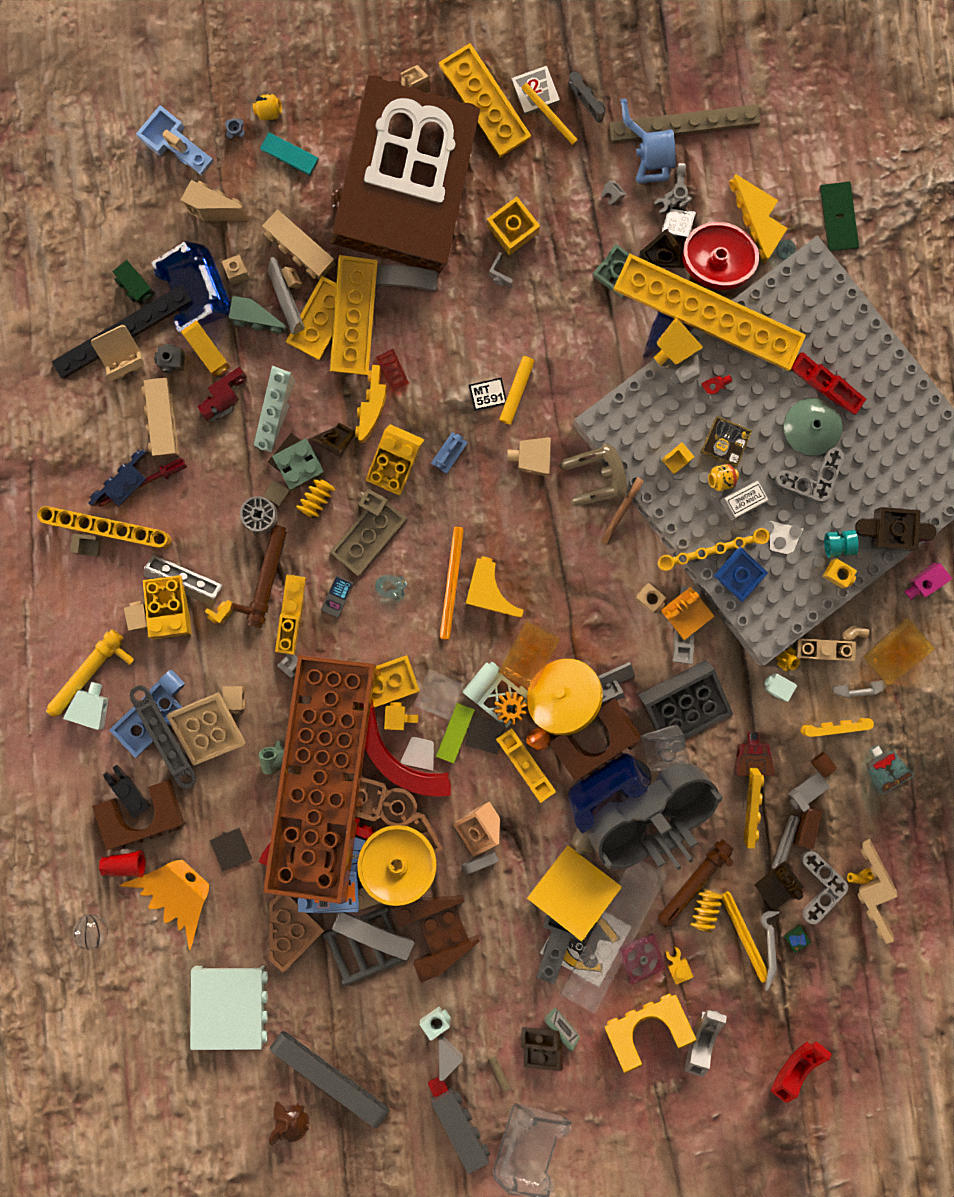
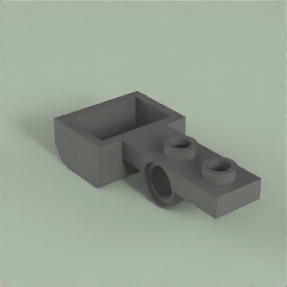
[536,914,579,984]

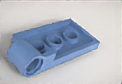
[109,670,185,758]

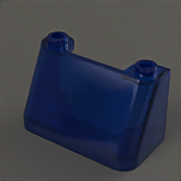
[151,241,231,332]
[568,753,650,834]

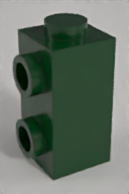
[112,260,155,305]

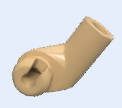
[841,626,869,642]

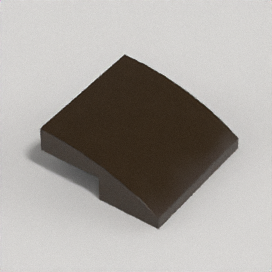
[521,1027,563,1071]

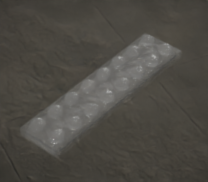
[560,861,667,1013]

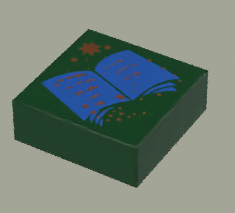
[783,925,811,953]

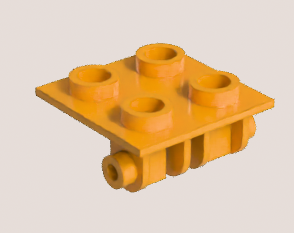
[660,586,715,640]

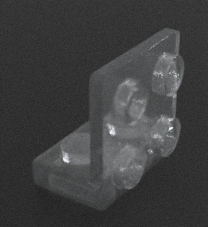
[414,670,464,720]

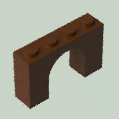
[549,698,641,781]
[92,779,185,852]

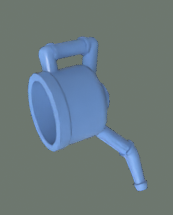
[620,99,676,184]

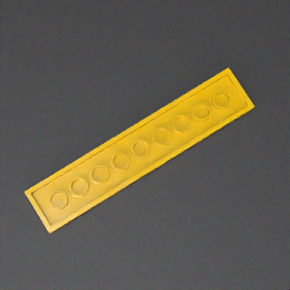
[613,253,806,371]

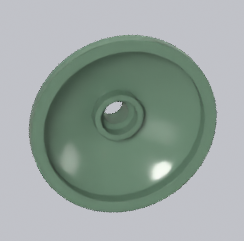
[783,398,842,456]

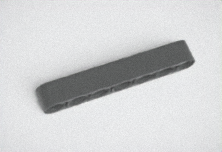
[270,1031,390,1128]

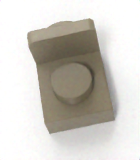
[358,489,388,517]

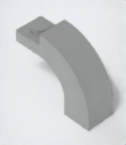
[684,1010,727,1077]

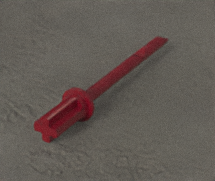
[99,457,187,506]

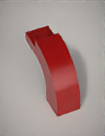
[771,1042,832,1103]

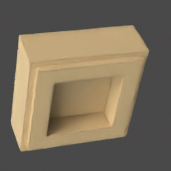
[162,130,187,153]
[281,267,303,289]

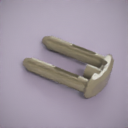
[559,443,627,506]

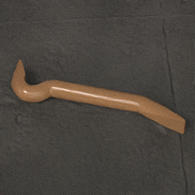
[601,477,644,545]

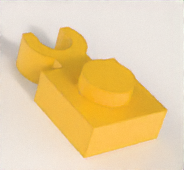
[665,946,694,985]

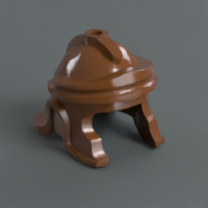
[269,1101,310,1146]

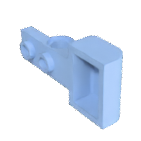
[136,105,214,176]

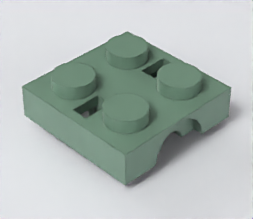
[592,244,629,298]
[272,438,325,491]

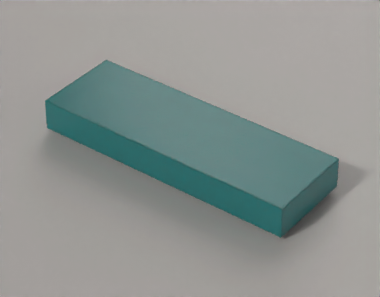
[260,132,319,176]

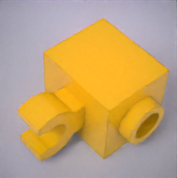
[384,702,419,730]

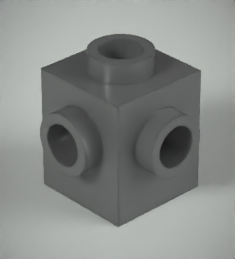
[154,344,185,373]

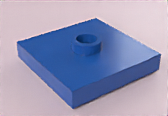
[713,547,768,602]

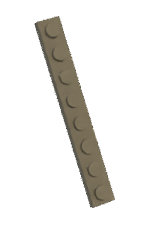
[609,104,761,143]

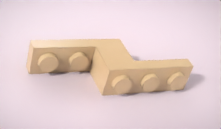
[857,839,897,944]

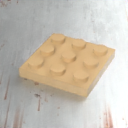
[167,692,246,766]

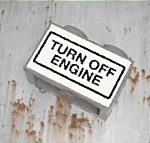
[720,480,769,521]

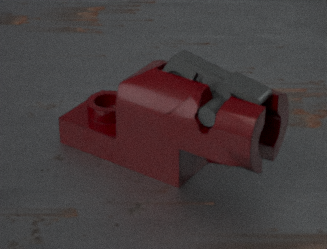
[197,367,246,422]

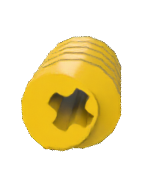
[296,477,336,520]
[690,889,724,933]

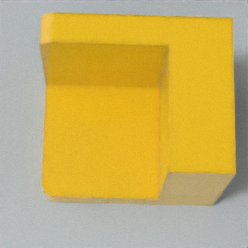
[662,442,694,474]

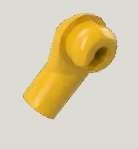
[847,868,875,884]

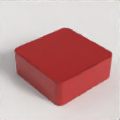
[428,1076,448,1097]

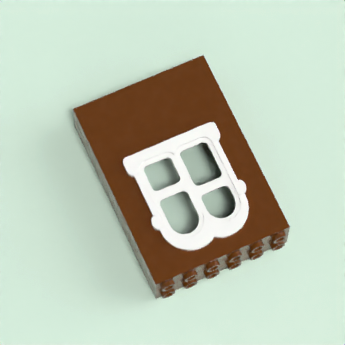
[330,75,480,273]

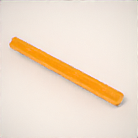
[440,527,464,640]

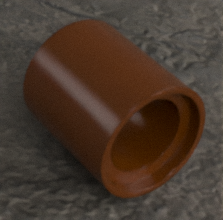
[811,752,837,778]

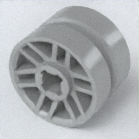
[240,496,279,534]

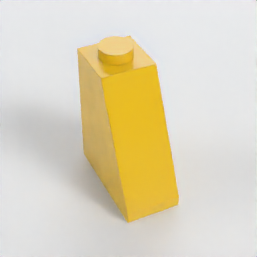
[181,320,230,377]

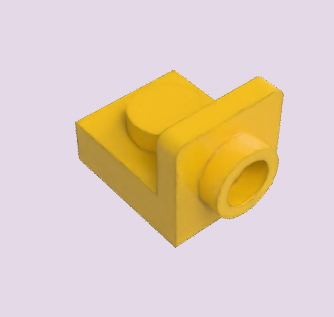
[205,600,233,624]

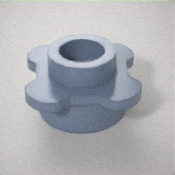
[225,119,245,139]

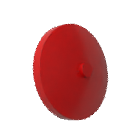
[682,222,759,290]

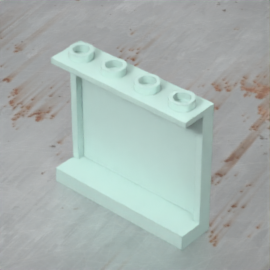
[190,965,268,1050]

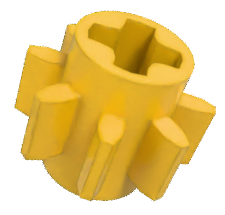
[776,647,800,672]

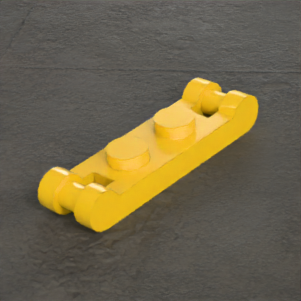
[800,718,874,737]

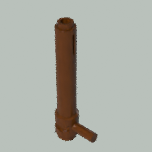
[230,525,287,628]
[657,839,734,928]

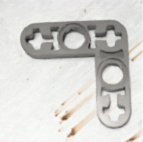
[775,448,844,503]
[801,850,848,924]

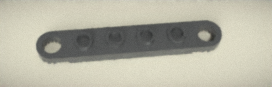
[130,685,196,789]

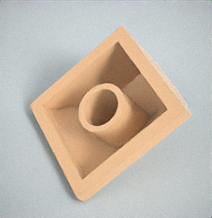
[453,802,500,857]

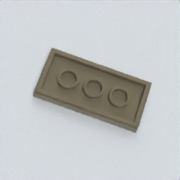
[329,502,408,577]

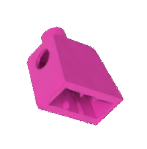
[904,562,953,601]

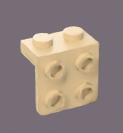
[91,325,145,381]

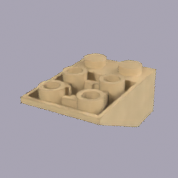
[181,180,249,221]

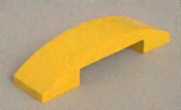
[496,728,556,803]

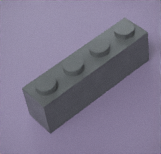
[431,1086,491,1175]

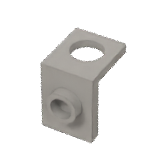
[489,252,513,288]

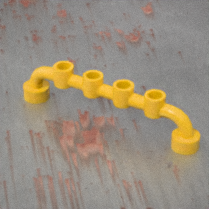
[657,528,770,571]

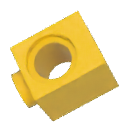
[822,559,857,589]

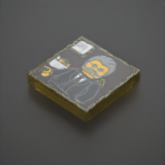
[701,416,752,467]

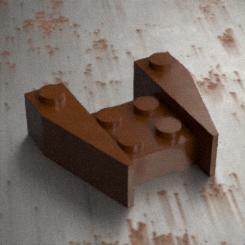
[393,895,480,983]

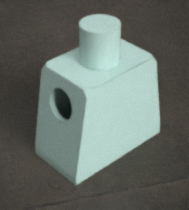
[63,682,108,730]

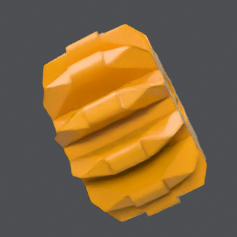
[494,691,527,724]

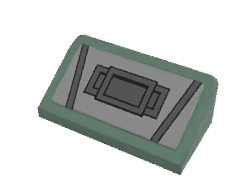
[544,1008,580,1051]

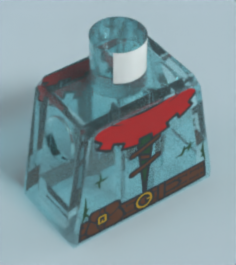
[866,745,914,794]

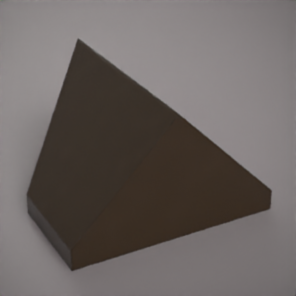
[640,228,684,268]
[309,423,355,457]

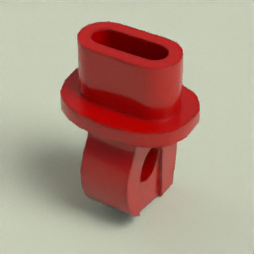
[701,375,733,394]

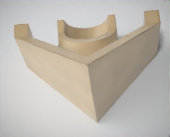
[401,65,431,93]

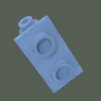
[431,432,468,474]

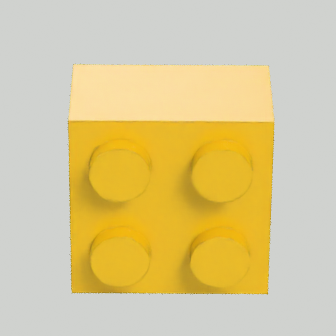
[486,196,540,256]

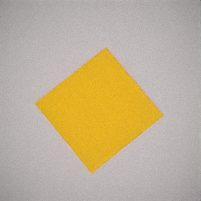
[527,845,622,941]

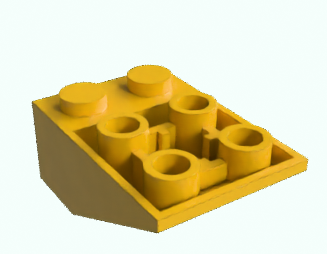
[365,424,425,496]
[143,575,192,640]

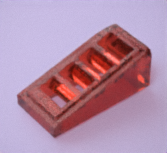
[375,349,409,392]

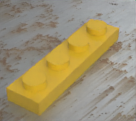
[743,768,764,849]

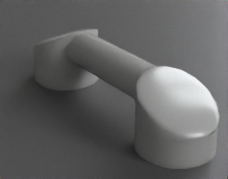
[832,680,887,698]

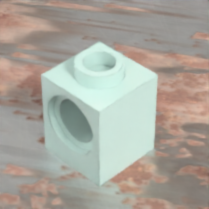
[764,674,797,702]
[419,1006,451,1041]

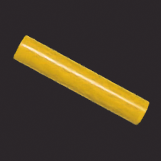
[499,356,535,425]

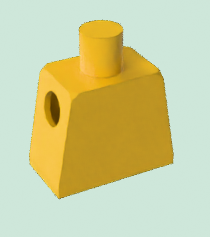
[653,317,703,366]

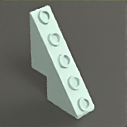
[254,366,296,452]

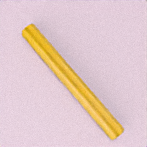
[722,891,768,983]

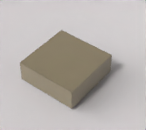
[263,480,290,507]

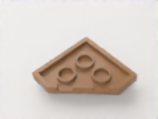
[269,895,325,973]

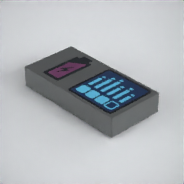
[321,575,354,618]

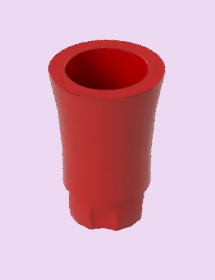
[99,850,146,878]

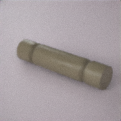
[488,1056,510,1092]

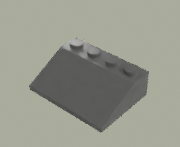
[638,660,733,750]

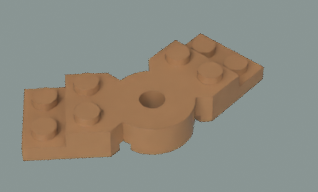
[345,773,443,854]

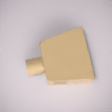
[507,437,551,476]

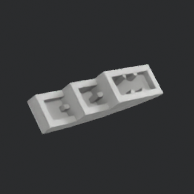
[332,912,415,961]

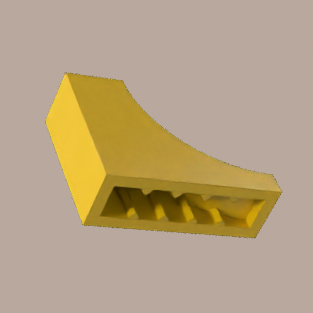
[466,556,524,618]

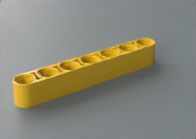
[37,506,172,549]

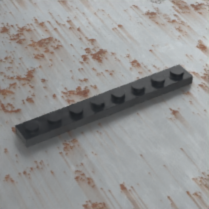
[51,284,193,379]

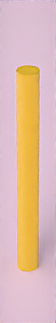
[521,82,578,145]

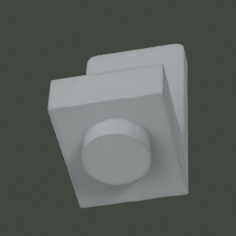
[787,772,829,812]

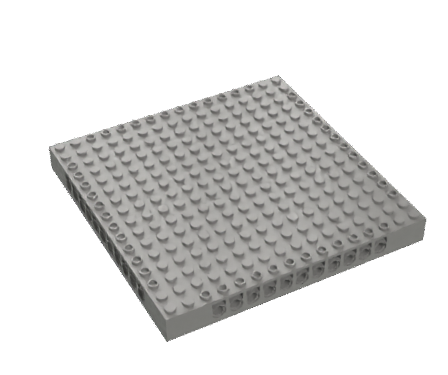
[572,235,954,666]

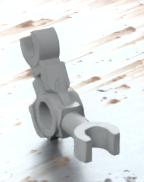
[654,164,692,214]

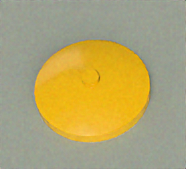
[527,659,603,735]
[357,825,437,906]

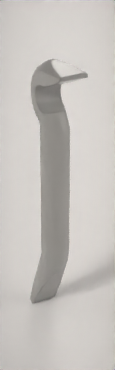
[760,911,779,991]

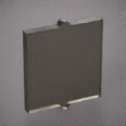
[465,715,505,754]
[209,827,252,872]

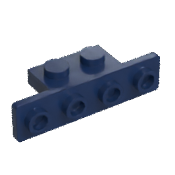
[88,449,148,506]

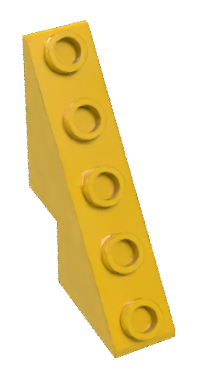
[729,174,788,264]

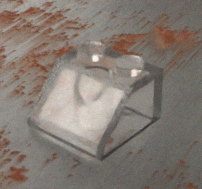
[641,724,691,771]

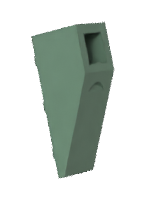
[229,296,288,334]

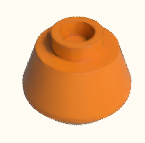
[526,726,551,750]

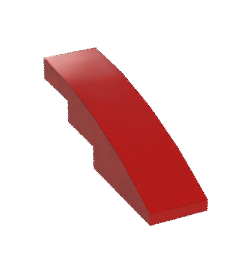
[791,352,867,415]

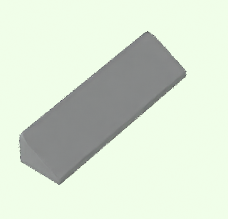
[267,257,305,334]
[144,555,222,606]

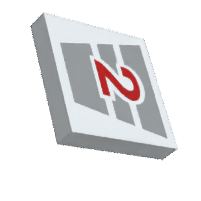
[511,66,560,115]

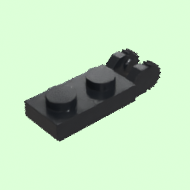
[103,765,151,819]

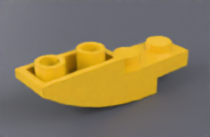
[355,365,387,443]
[275,574,306,655]

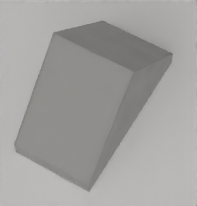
[439,1036,463,1081]

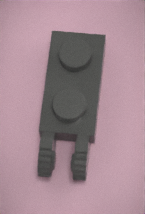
[568,71,605,122]

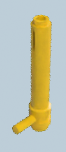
[46,629,134,717]

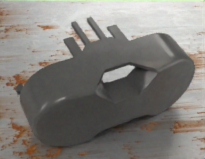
[588,763,723,870]

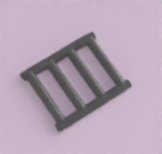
[322,906,409,986]

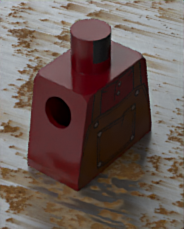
[734,732,775,776]

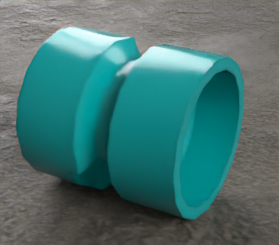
[824,530,859,558]

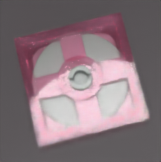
[619,933,666,985]

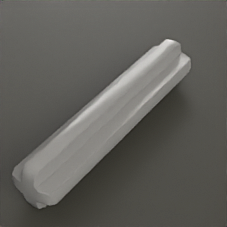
[772,815,800,869]

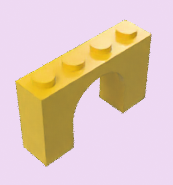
[605,994,697,1074]

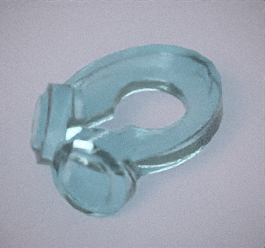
[375,575,407,601]

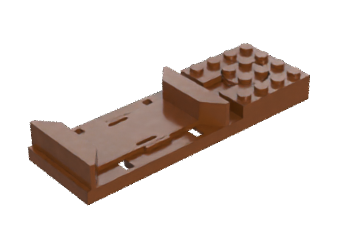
[263,655,381,904]

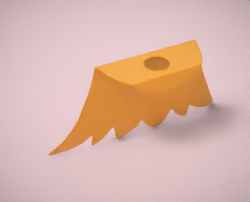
[119,860,209,950]

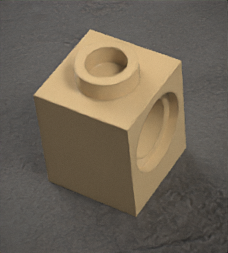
[222,254,250,285]
[634,583,666,613]
[124,601,147,631]
[223,686,245,714]

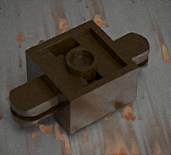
[855,507,936,552]

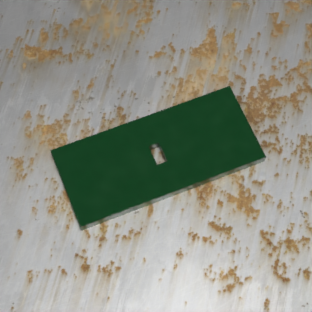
[820,181,859,252]

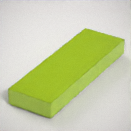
[436,703,475,763]

